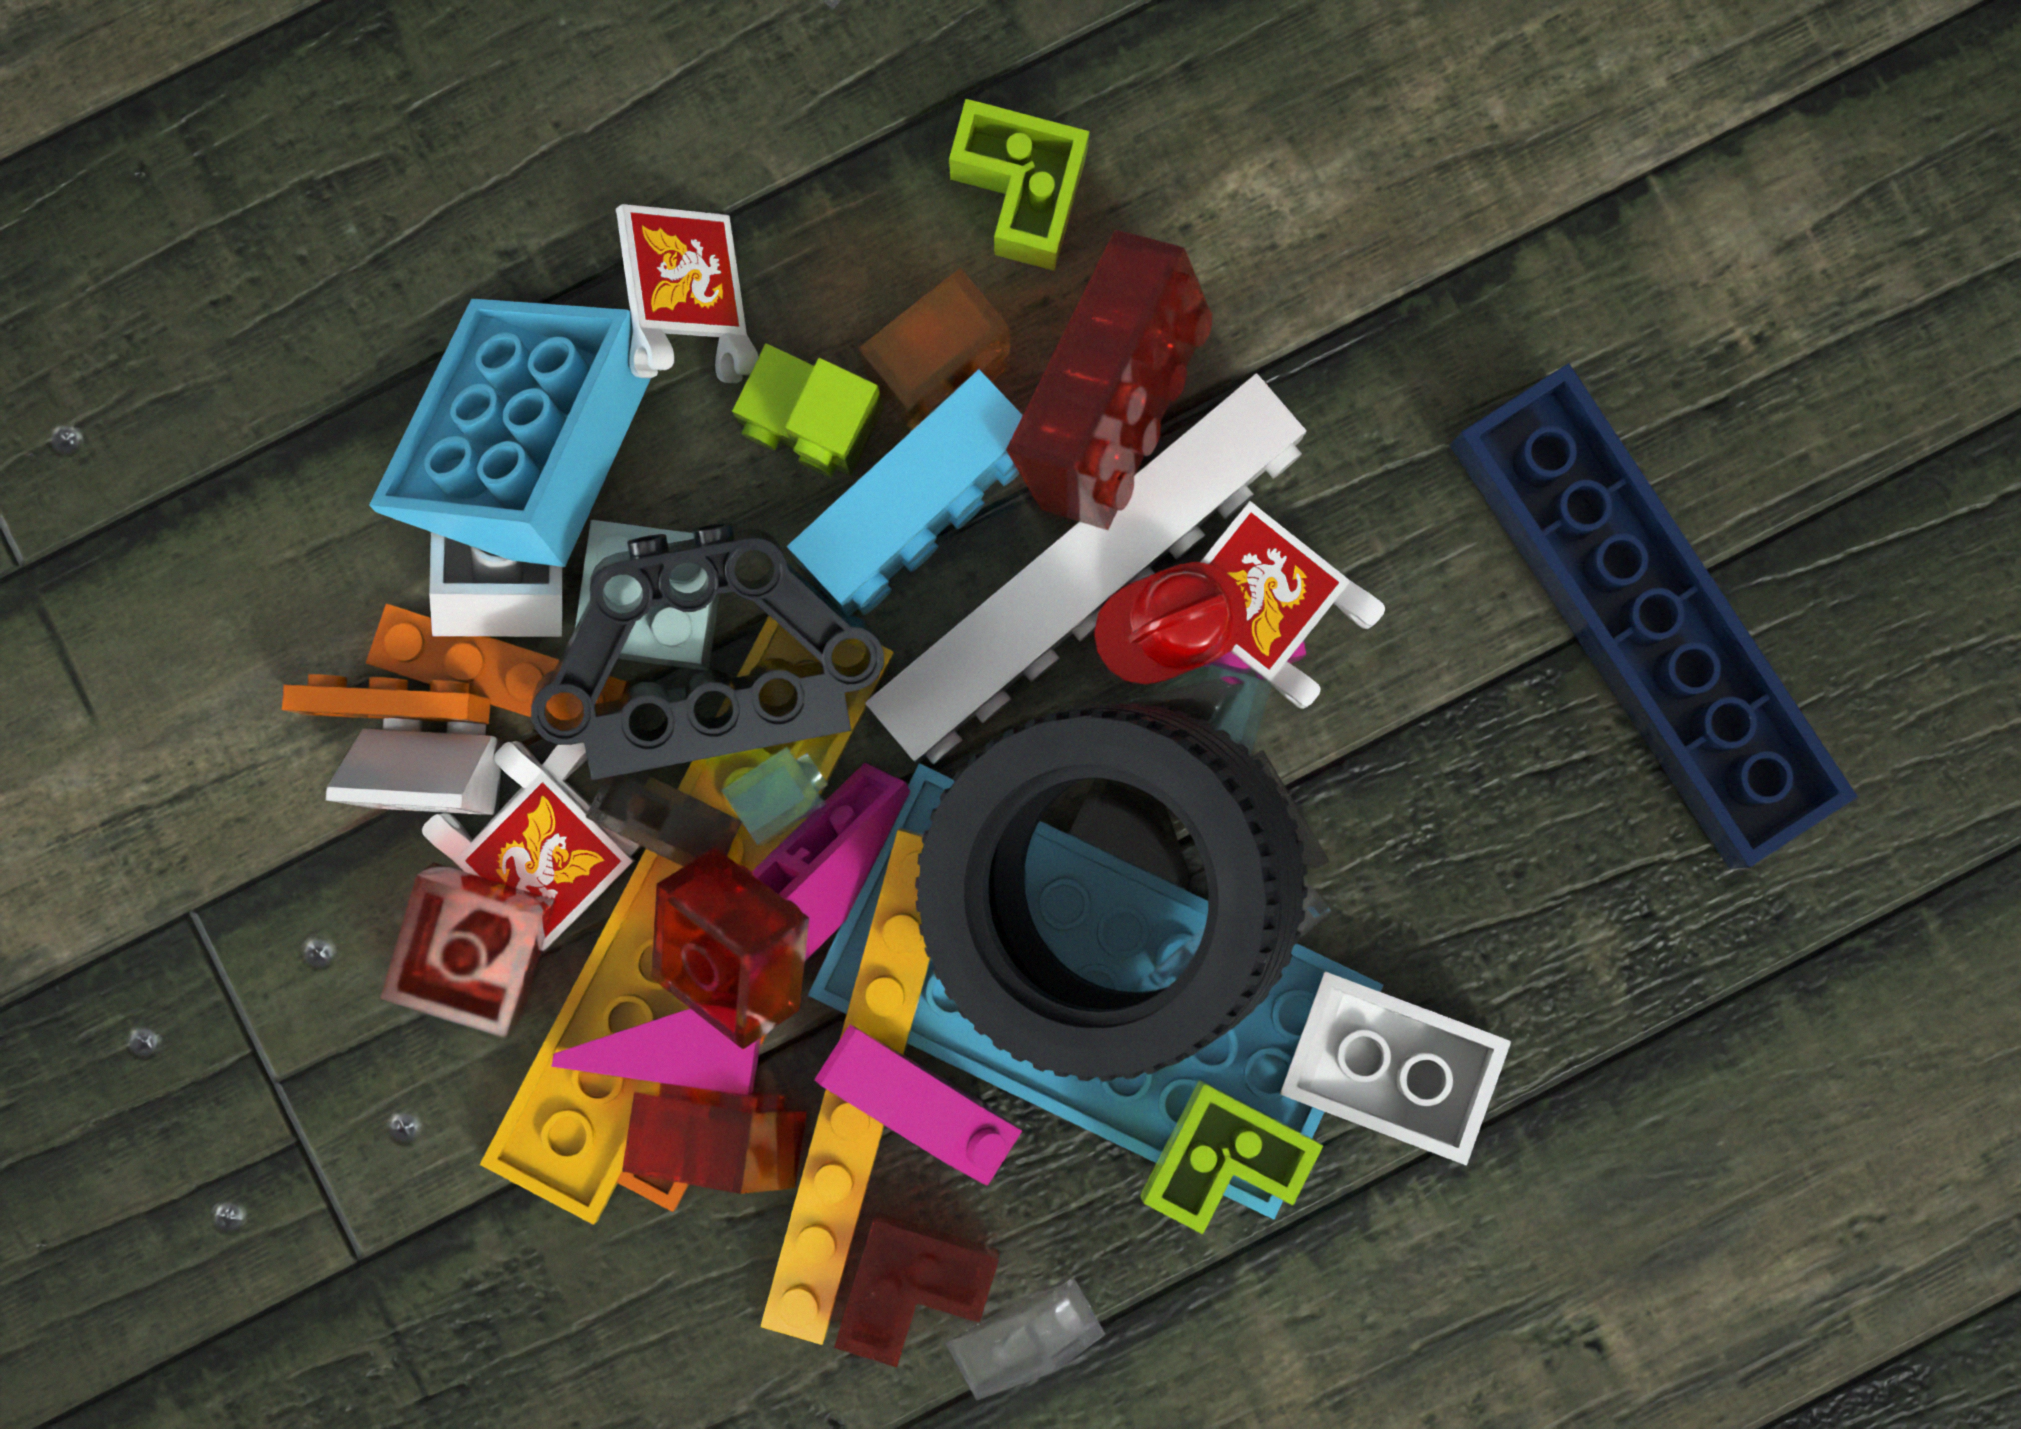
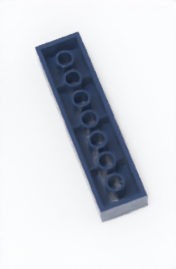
[1449,363,1858,869]

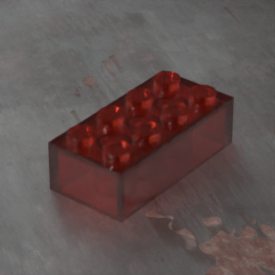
[1006,229,1212,530]

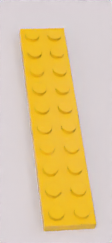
[479,615,895,1225]

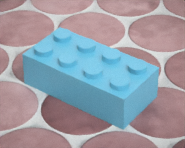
[787,369,1033,616]

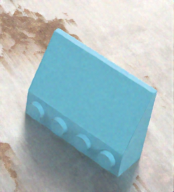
[369,298,651,567]

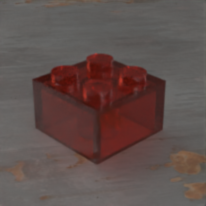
[651,847,810,1050]
[380,862,556,1038]

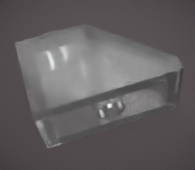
[946,1277,1105,1400]

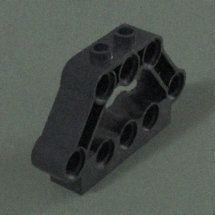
[531,522,884,780]

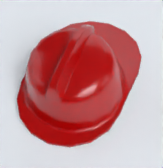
[1094,562,1247,685]

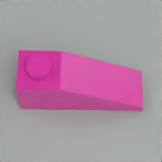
[732,763,910,964]
[551,995,765,1095]
[814,1024,1022,1186]

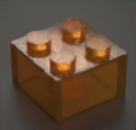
[859,267,1010,431]

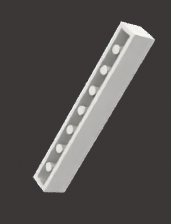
[865,373,1306,765]

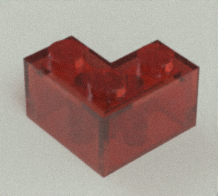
[622,1083,807,1194]
[834,1212,1000,1367]

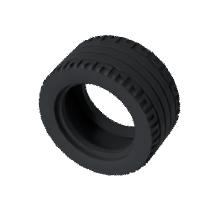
[915,703,1308,1082]

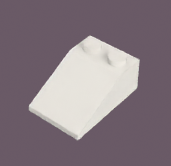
[429,532,562,637]
[326,718,503,815]
[1280,972,1511,1166]

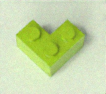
[949,99,1089,271]
[732,343,884,478]
[1140,1079,1323,1234]

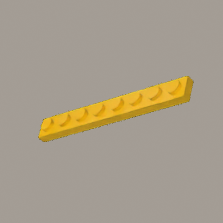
[760,828,931,1345]

